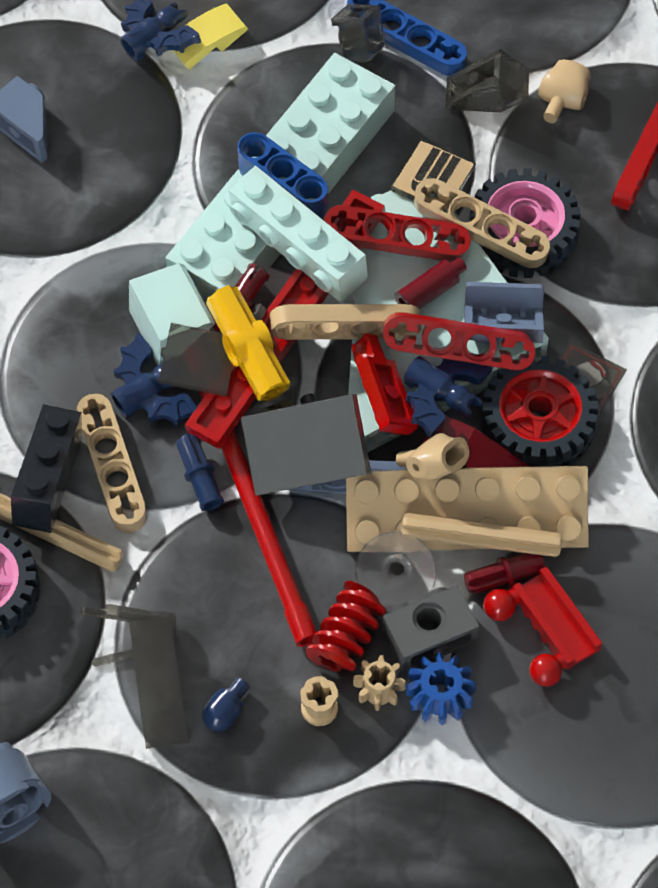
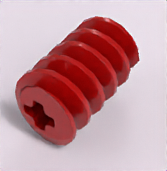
[305,580,387,672]

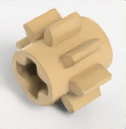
[353,655,405,711]

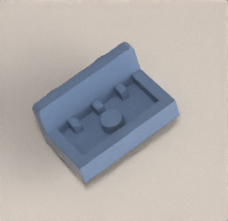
[464,282,544,344]

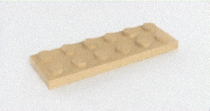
[346,466,589,552]

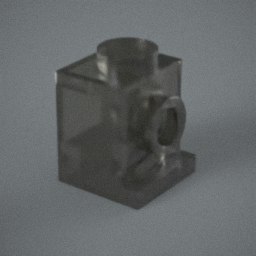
[331,4,385,63]

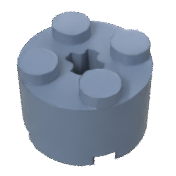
[0,742,51,844]

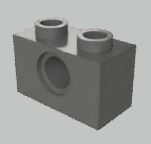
[382,585,479,673]

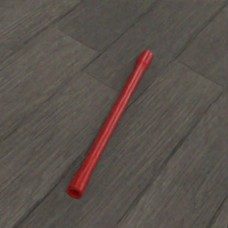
[182,338,317,647]

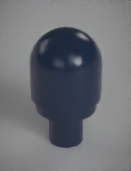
[202,677,250,731]

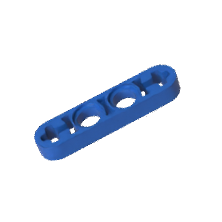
[347,0,467,76]

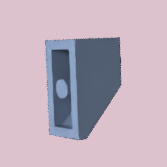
[0,76,47,163]

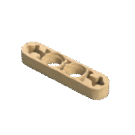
[414,178,550,268]
[270,304,422,340]
[77,394,147,533]

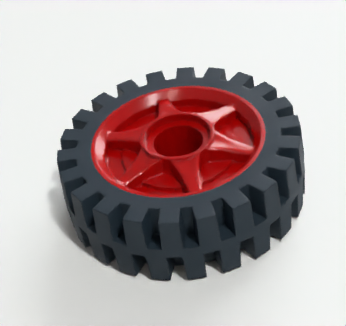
[481,356,598,467]

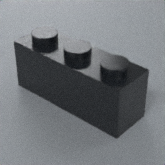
[11,404,82,533]

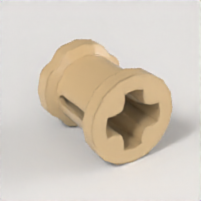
[300,676,338,726]

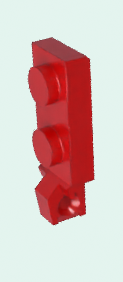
[351,333,418,435]

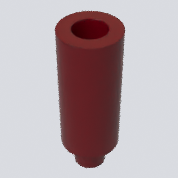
[394,257,467,310]

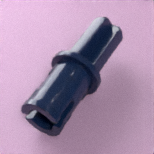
[176,434,224,511]

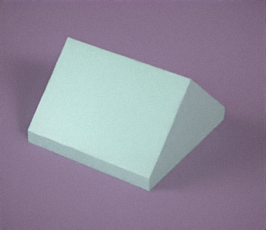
[129,263,216,366]

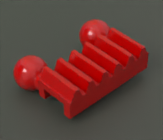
[483,566,602,687]

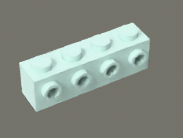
[228,165,368,303]

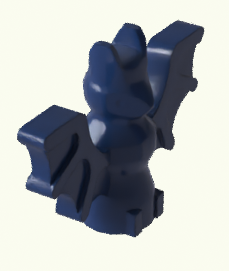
[120,0,202,62]
[110,333,197,426]
[404,356,493,438]

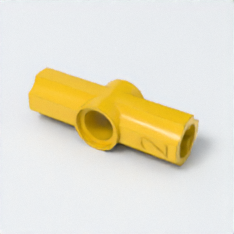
[206,285,290,402]

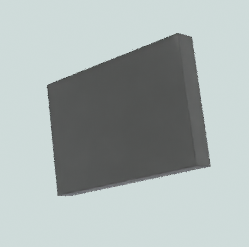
[241,394,372,496]

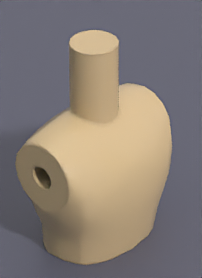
[538,59,591,123]
[396,433,469,480]

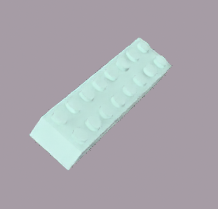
[165,53,395,303]

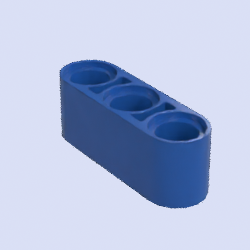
[237,132,328,220]

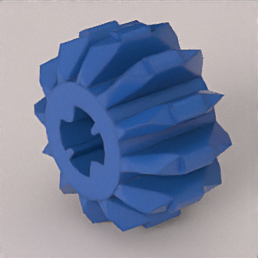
[405,651,477,725]

